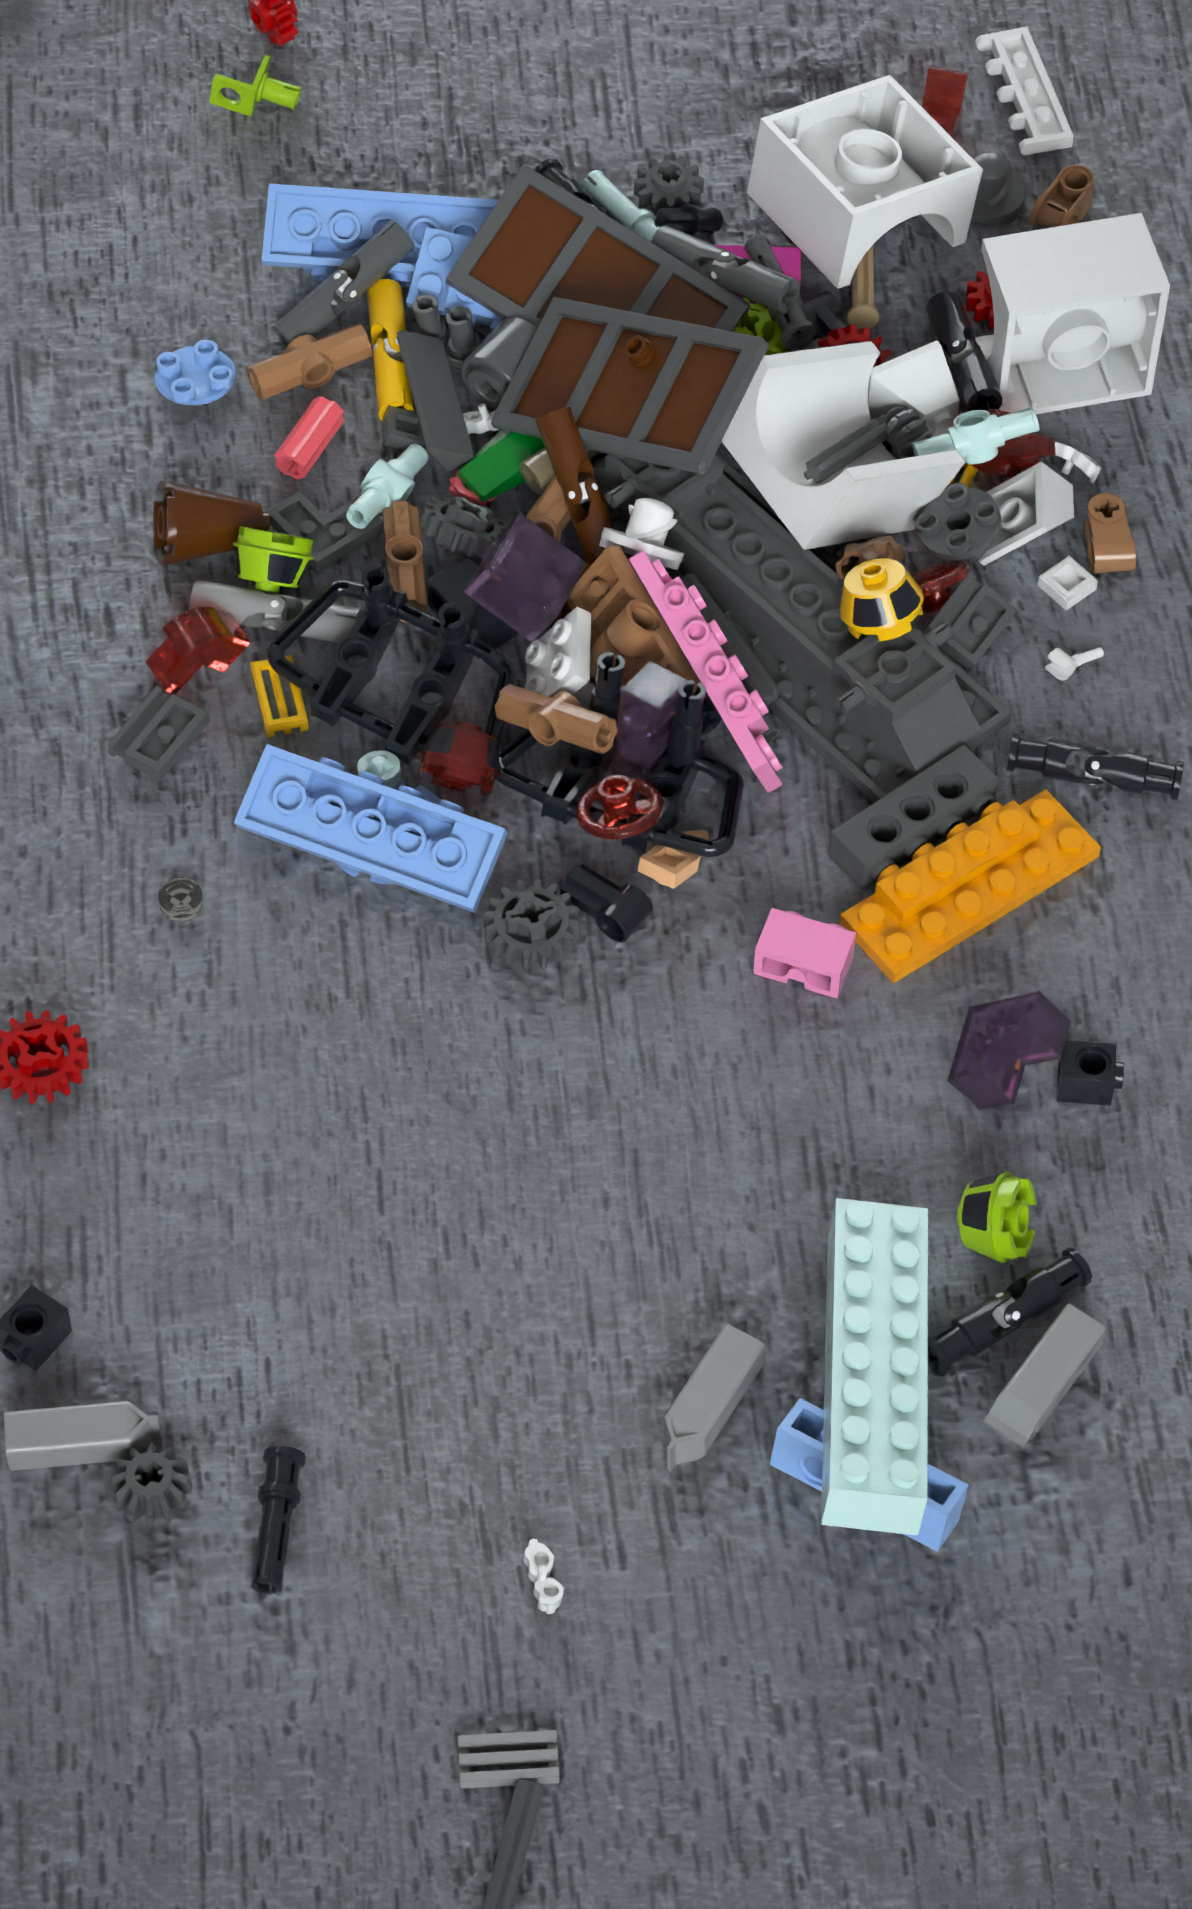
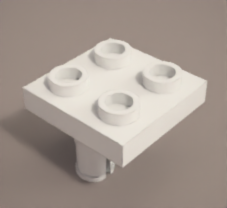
[524,607,595,710]

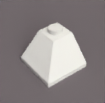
[868,340,960,438]
[979,462,1074,566]

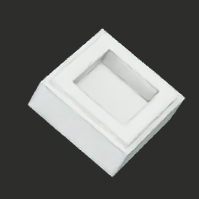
[1038,556,1098,611]

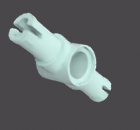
[912,406,1040,464]
[346,443,428,529]

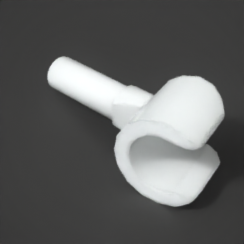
[1045,647,1104,681]

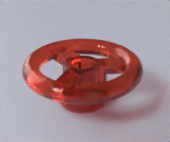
[911,561,970,613]
[576,775,663,840]

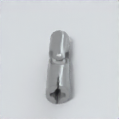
[189,579,362,643]

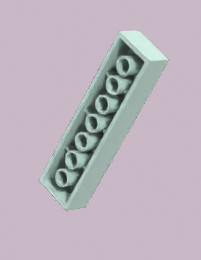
[821,1198,928,1536]

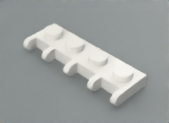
[975,27,1074,155]

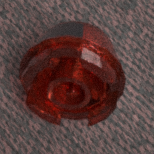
[418,722,501,795]

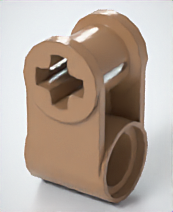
[1029,164,1094,228]
[1084,493,1136,574]

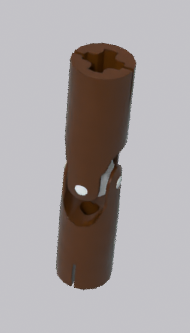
[535,407,615,567]

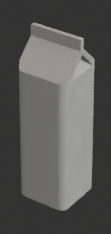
[983,1304,1106,1448]
[664,1324,765,1472]
[4,1401,162,1471]

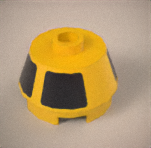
[840,558,924,642]

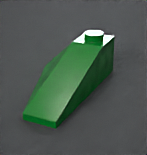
[457,430,545,503]

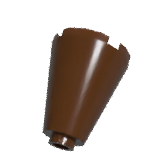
[153,481,270,565]

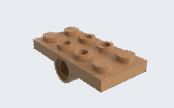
[564,545,701,735]

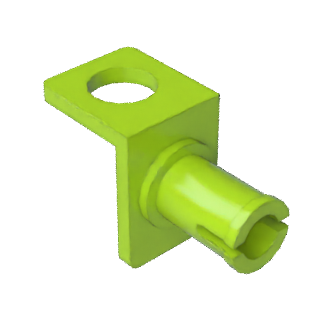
[209,54,302,117]

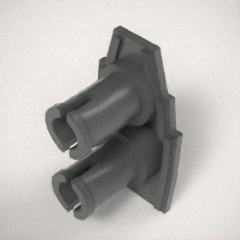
[406,294,489,369]

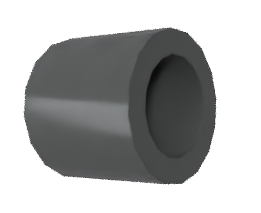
[461,317,538,411]

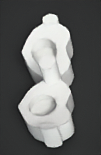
[463,403,498,434]
[1040,439,1101,484]
[523,1539,564,1614]

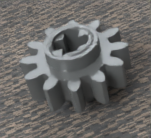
[634,154,704,216]

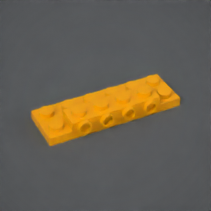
[839,789,1101,984]

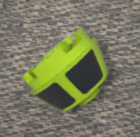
[233,526,314,593]
[957,1171,1037,1264]

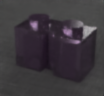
[614,661,686,771]

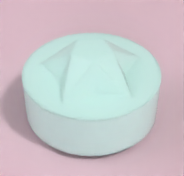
[357,750,401,788]

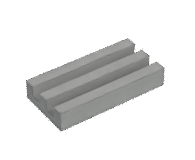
[458,1730,559,1789]

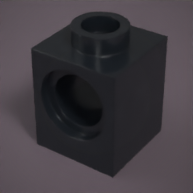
[1057,1039,1124,1106]
[0,1284,72,1371]

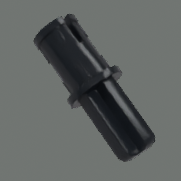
[654,204,723,236]

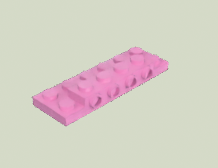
[629,550,783,793]

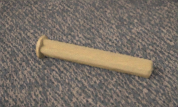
[847,245,879,329]

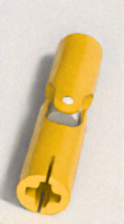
[367,279,415,422]

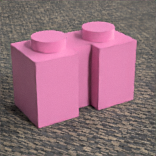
[753,908,856,999]

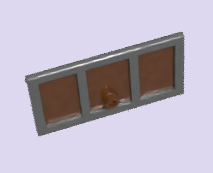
[446,164,750,332]
[491,297,769,475]

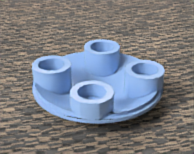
[155,340,236,405]

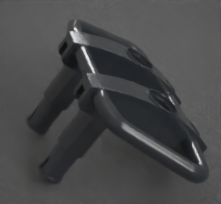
[267,564,516,769]
[491,652,744,857]

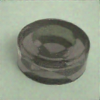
[158,877,203,922]

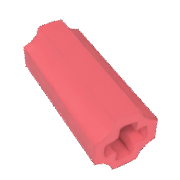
[274,396,344,480]

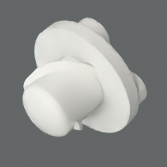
[599,498,684,570]

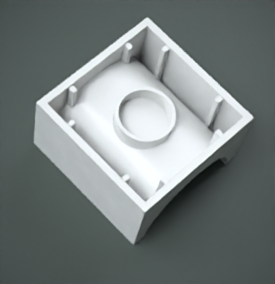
[747,75,983,289]
[975,213,1170,416]
[722,341,965,550]

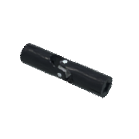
[926,291,1003,415]

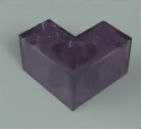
[947,991,1071,1110]

